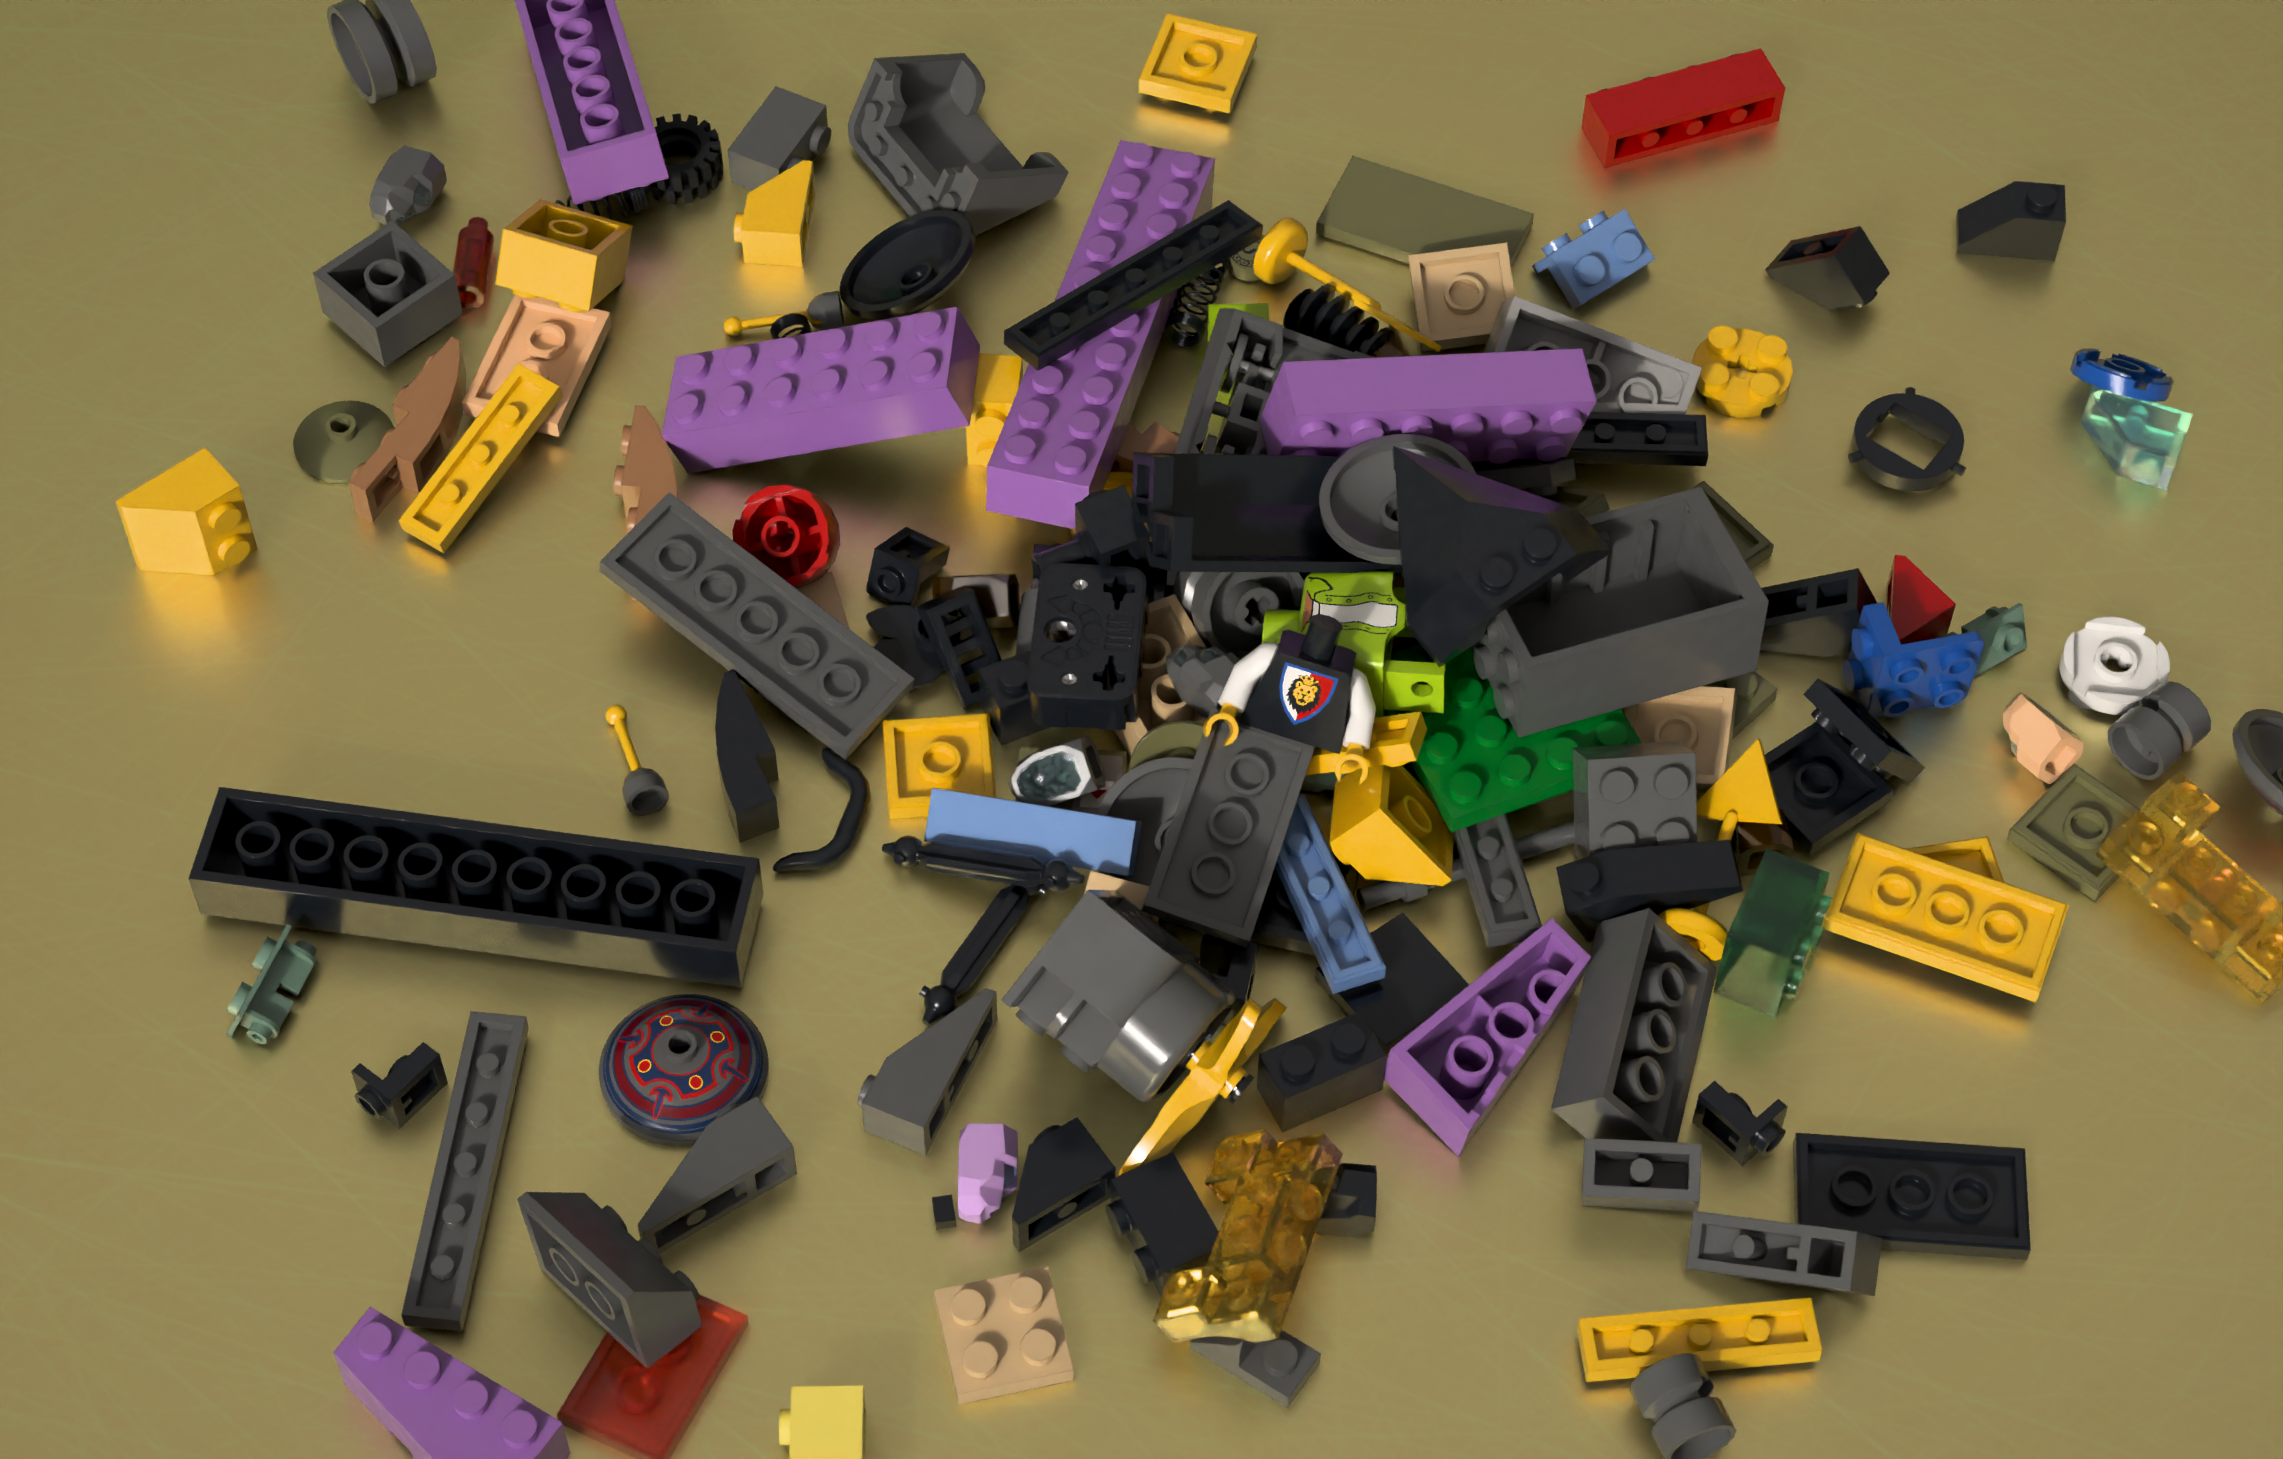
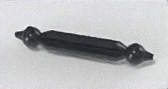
[882,835,1085,892]
[919,862,1048,1025]

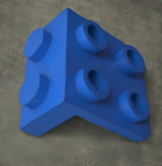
[1842,602,1984,717]

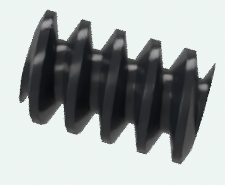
[1283,284,1394,358]

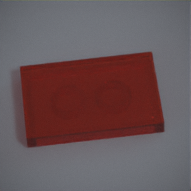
[557,1294,749,1459]

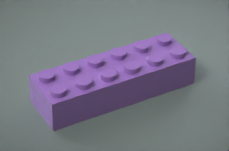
[515,0,669,205]
[662,307,980,473]
[1260,348,1596,464]

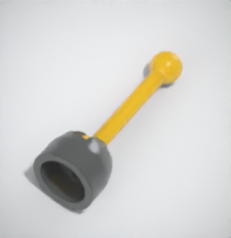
[723,291,845,336]
[606,705,669,815]

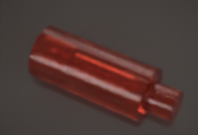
[453,217,494,309]

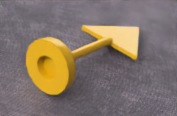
[1253,217,1442,352]
[1658,738,1783,961]

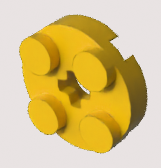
[1692,325,1793,418]

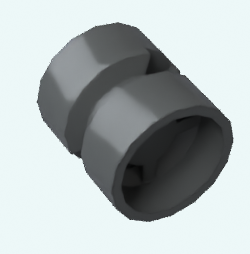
[2108,681,2211,780]
[1630,1353,1736,1459]

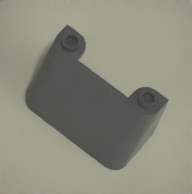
[848,53,1069,237]

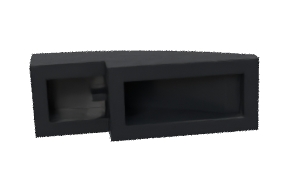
[715,669,780,843]

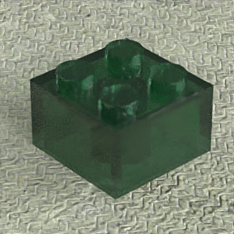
[1713,849,1833,1017]

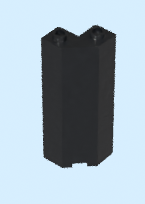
[1131,452,1402,573]

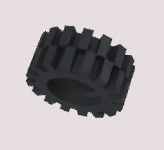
[644,114,723,204]

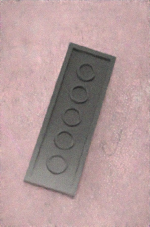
[600,492,914,760]

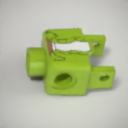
[1262,571,1445,718]

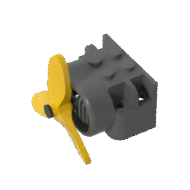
[1001,890,1287,1176]

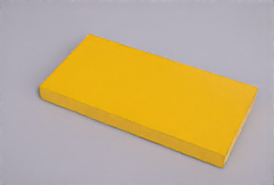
[1822,833,2069,1002]

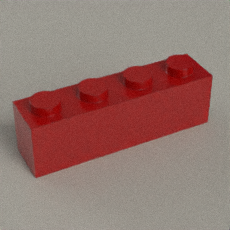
[1581,48,1785,168]

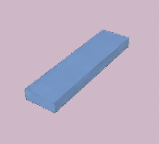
[924,788,1142,876]
[1275,793,1386,994]

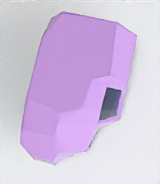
[958,1124,1018,1224]

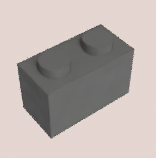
[728,86,831,191]
[1582,1138,1701,1211]

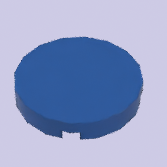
[2070,348,2174,402]

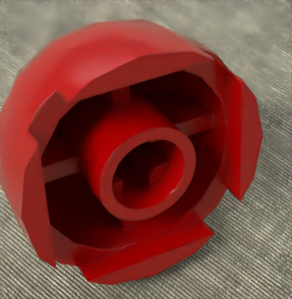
[732,484,840,588]

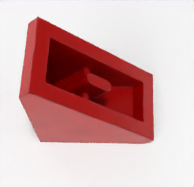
[1885,555,1956,645]

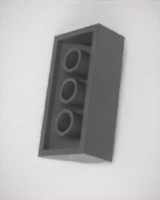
[1551,908,1717,1142]

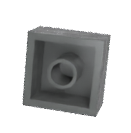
[313,221,463,367]
[1572,741,1697,859]

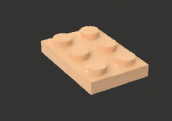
[462,295,612,437]

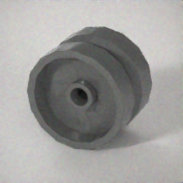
[327,0,437,104]
[1172,572,1304,660]

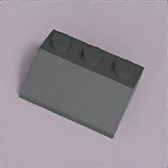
[517,1192,702,1369]

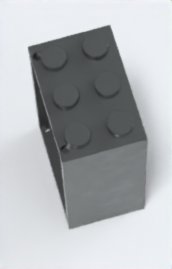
[1471,486,1769,738]

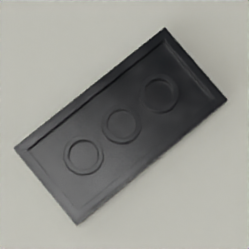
[1793,1133,2031,1260]

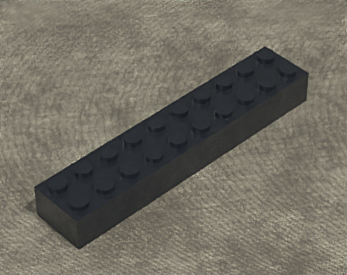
[188,787,764,987]

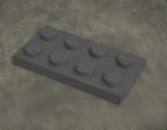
[1141,707,1315,948]

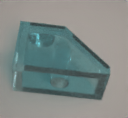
[2081,385,2193,490]

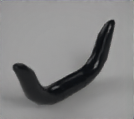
[773,748,871,872]

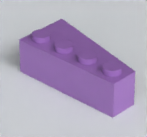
[1384,918,1591,1157]
[333,1307,571,1459]

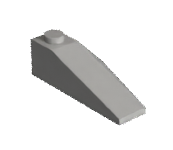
[1484,296,1702,415]

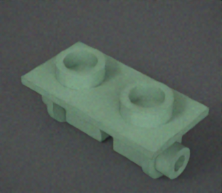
[1944,603,2027,678]
[226,924,317,1044]

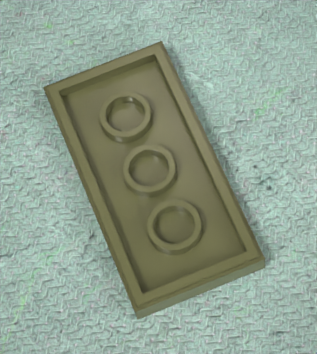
[1316,156,1534,267]

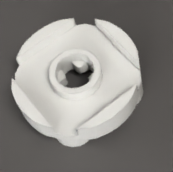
[2059,617,2170,715]

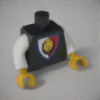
[1203,614,1376,786]

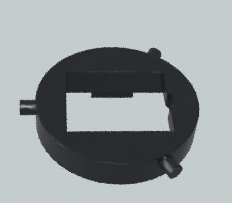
[1848,387,1966,491]

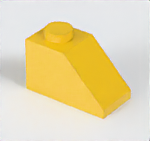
[734,160,815,267]

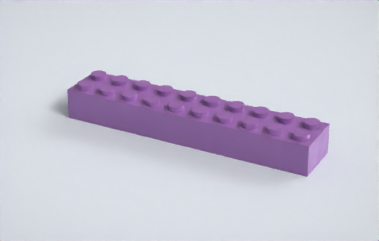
[986,140,1215,529]

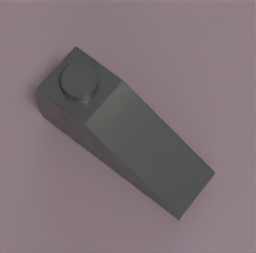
[857,988,998,1155]
[637,1096,797,1254]
[1686,1211,1882,1296]

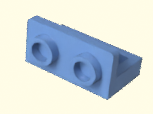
[1532,209,1655,310]

